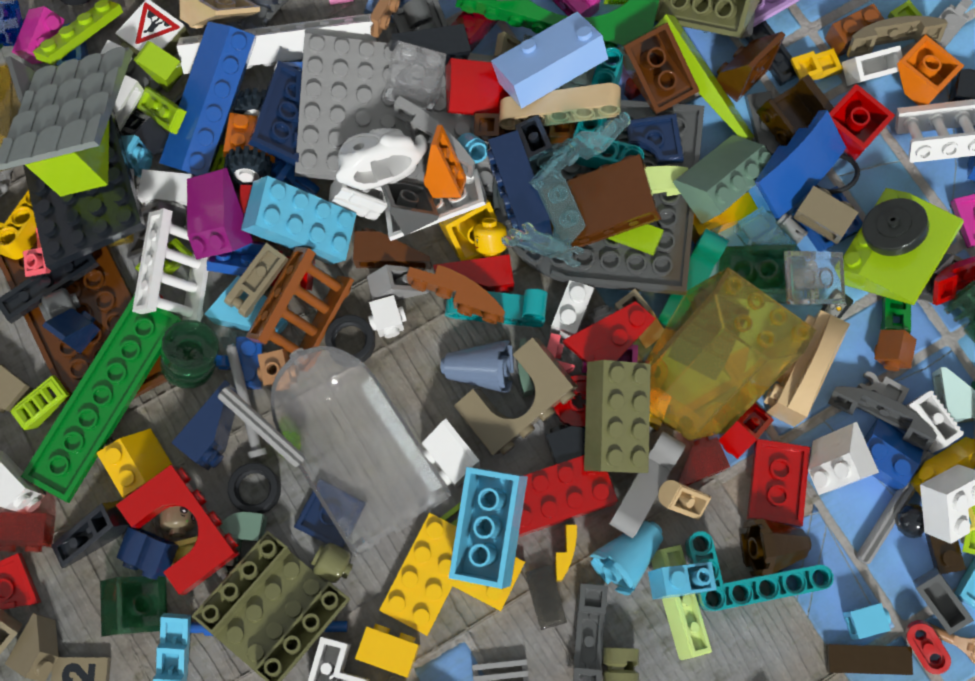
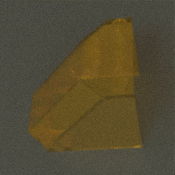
[645,267,816,441]

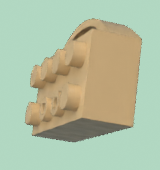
[763,310,850,427]

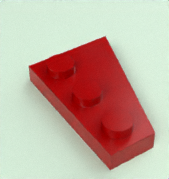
[562,301,656,364]

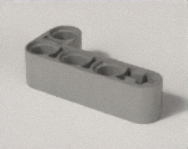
[609,431,686,538]

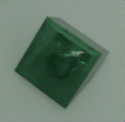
[100,576,167,637]

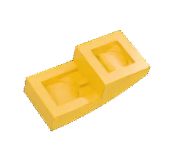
[790,48,843,81]
[555,525,577,582]

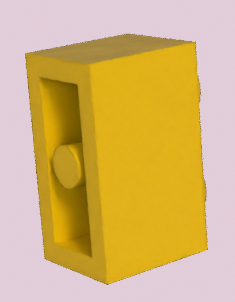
[355,623,420,678]

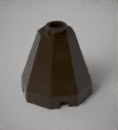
[740,519,811,577]

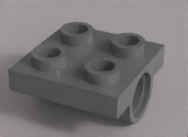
[391,0,448,33]

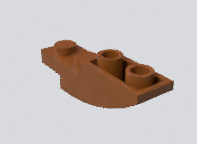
[407,265,505,324]

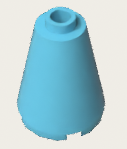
[590,521,663,596]

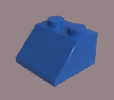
[864,418,924,491]

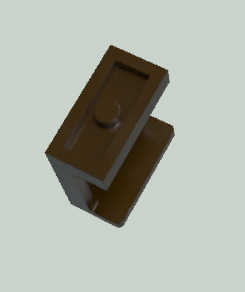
[756,74,834,146]

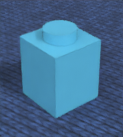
[843,603,891,640]

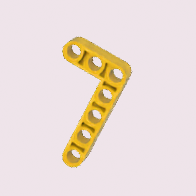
[0,190,37,260]

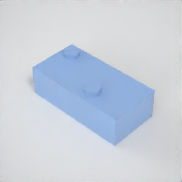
[491,12,608,109]

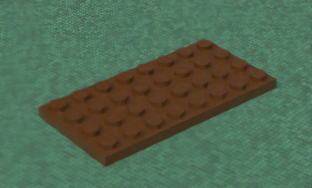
[0,241,173,404]

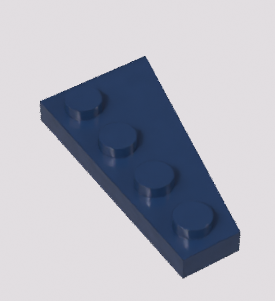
[248,60,301,166]

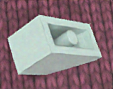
[932,367,975,423]

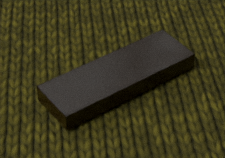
[826,644,913,675]

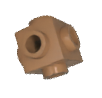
[257,349,297,390]

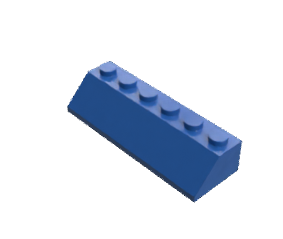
[159,22,256,176]

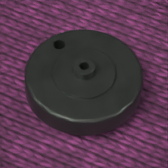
[862,198,929,256]

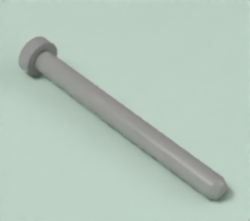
[226,344,267,459]

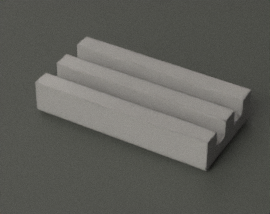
[472,659,529,681]

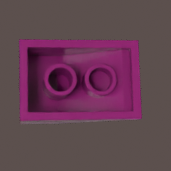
[187,168,253,260]

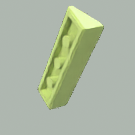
[651,545,712,660]

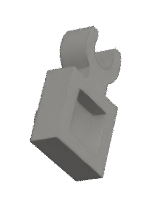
[857,371,909,404]

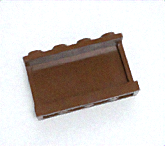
[542,154,662,253]

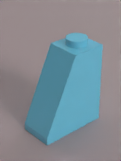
[205,275,288,334]

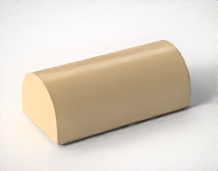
[658,480,711,520]

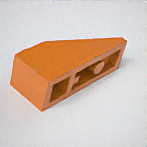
[424,125,467,198]

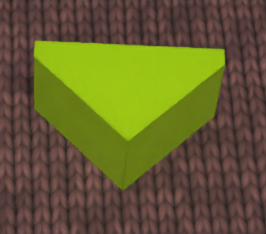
[134,41,183,92]

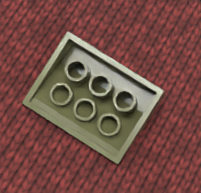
[655,0,760,39]

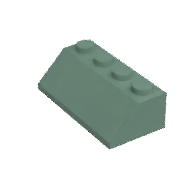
[673,134,772,224]

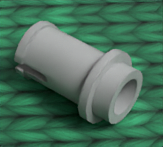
[775,213,808,244]

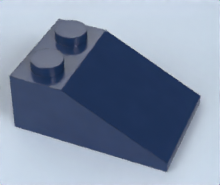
[171,380,237,471]

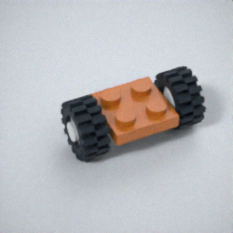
[223,88,276,190]

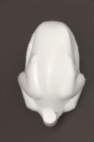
[336,128,428,190]

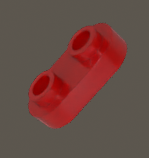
[905,620,951,674]

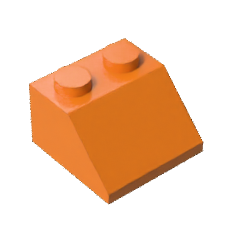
[897,34,965,105]

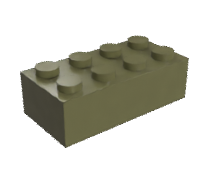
[584,360,651,473]

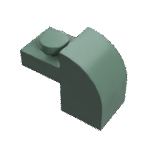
[220,512,268,567]

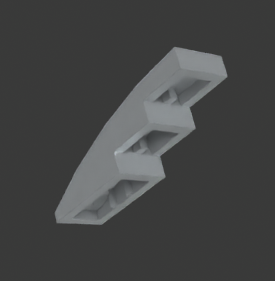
[394,95,475,178]

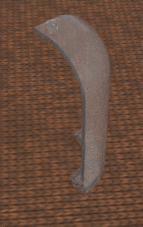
[271,346,452,557]

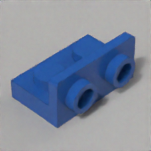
[207,241,265,276]

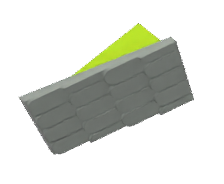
[0,47,133,197]

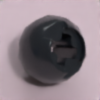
[895,504,924,538]

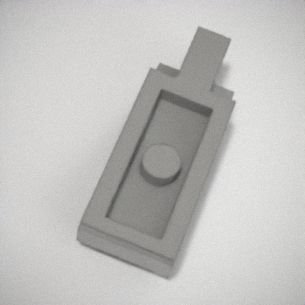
[936,0,973,49]

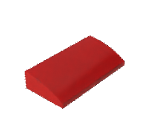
[445,58,510,115]

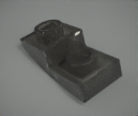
[525,565,567,630]

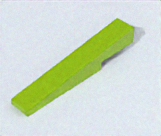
[653,14,754,140]

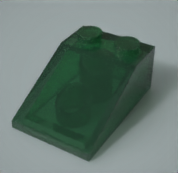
[716,244,804,304]

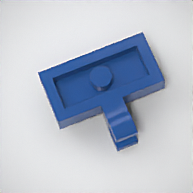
[216,337,263,389]

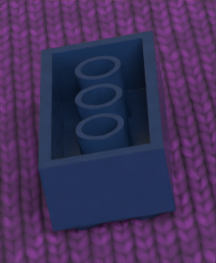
[486,130,553,250]

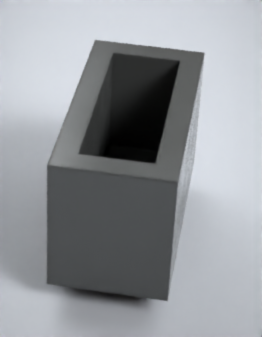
[912,567,974,635]

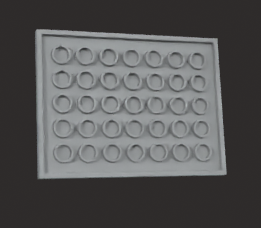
[294,33,496,196]

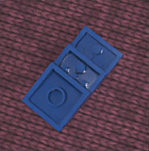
[755,110,846,218]

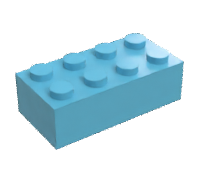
[241,176,357,265]
[449,467,528,589]

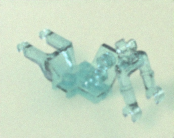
[501,112,631,267]

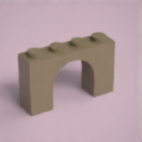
[454,337,578,455]

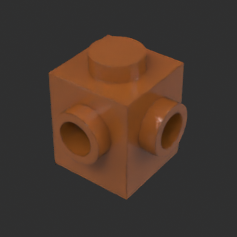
[874,330,917,371]

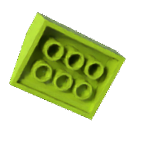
[836,188,964,305]

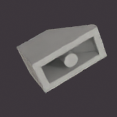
[367,265,430,300]

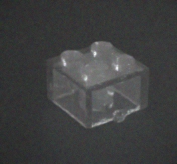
[383,41,446,111]

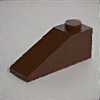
[353,228,431,269]

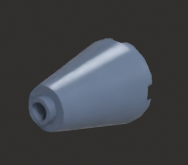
[440,340,514,393]

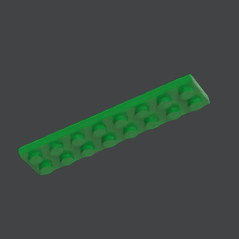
[21,295,182,503]

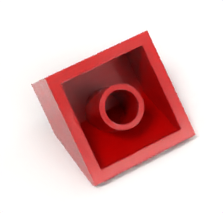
[829,84,895,160]

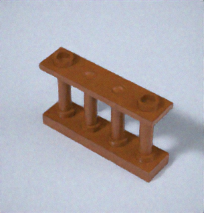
[246,247,354,370]

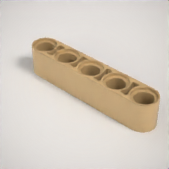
[499,83,621,130]

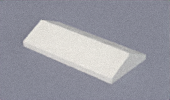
[385,169,487,241]

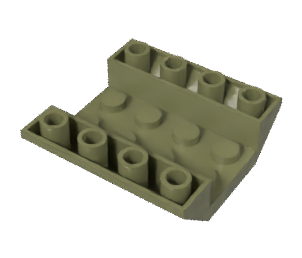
[192,531,350,681]

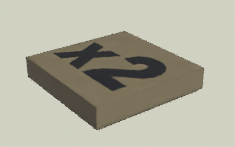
[51,657,111,681]

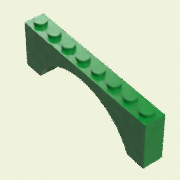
[455,0,659,48]

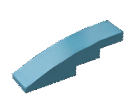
[153,613,191,681]

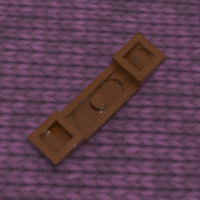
[474,113,575,144]

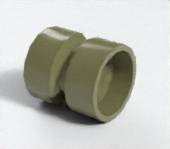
[603,648,639,681]

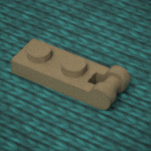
[224,243,288,318]

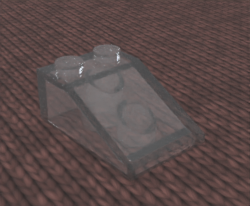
[784,251,846,306]

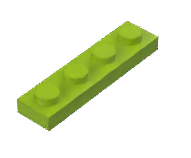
[33,0,123,65]

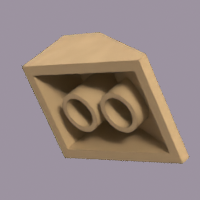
[180,0,260,28]

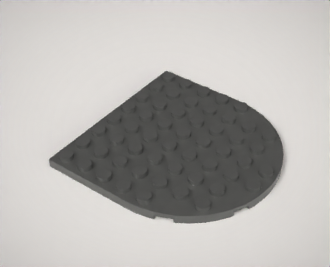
[493,100,705,295]

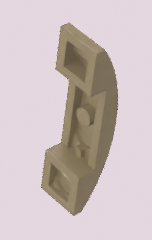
[847,16,948,58]

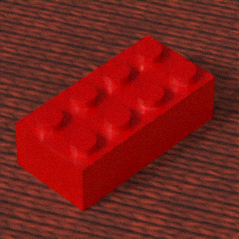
[518,455,618,538]

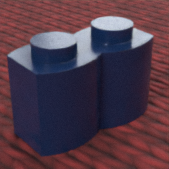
[116,526,179,580]

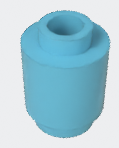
[457,133,488,163]

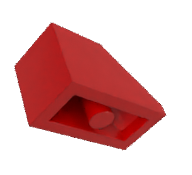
[718,402,774,459]

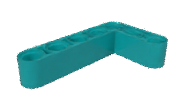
[572,47,644,169]
[685,531,834,612]

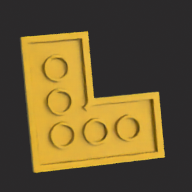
[379,513,525,636]

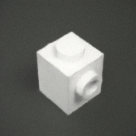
[368,295,407,338]

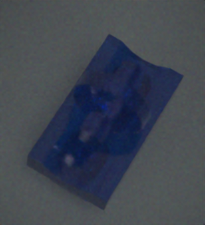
[0,0,25,46]

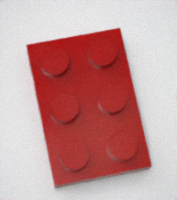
[747,439,810,527]

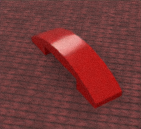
[933,256,975,306]

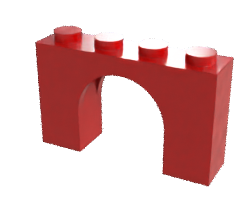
[116,465,239,595]

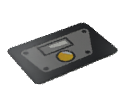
[821,289,854,319]

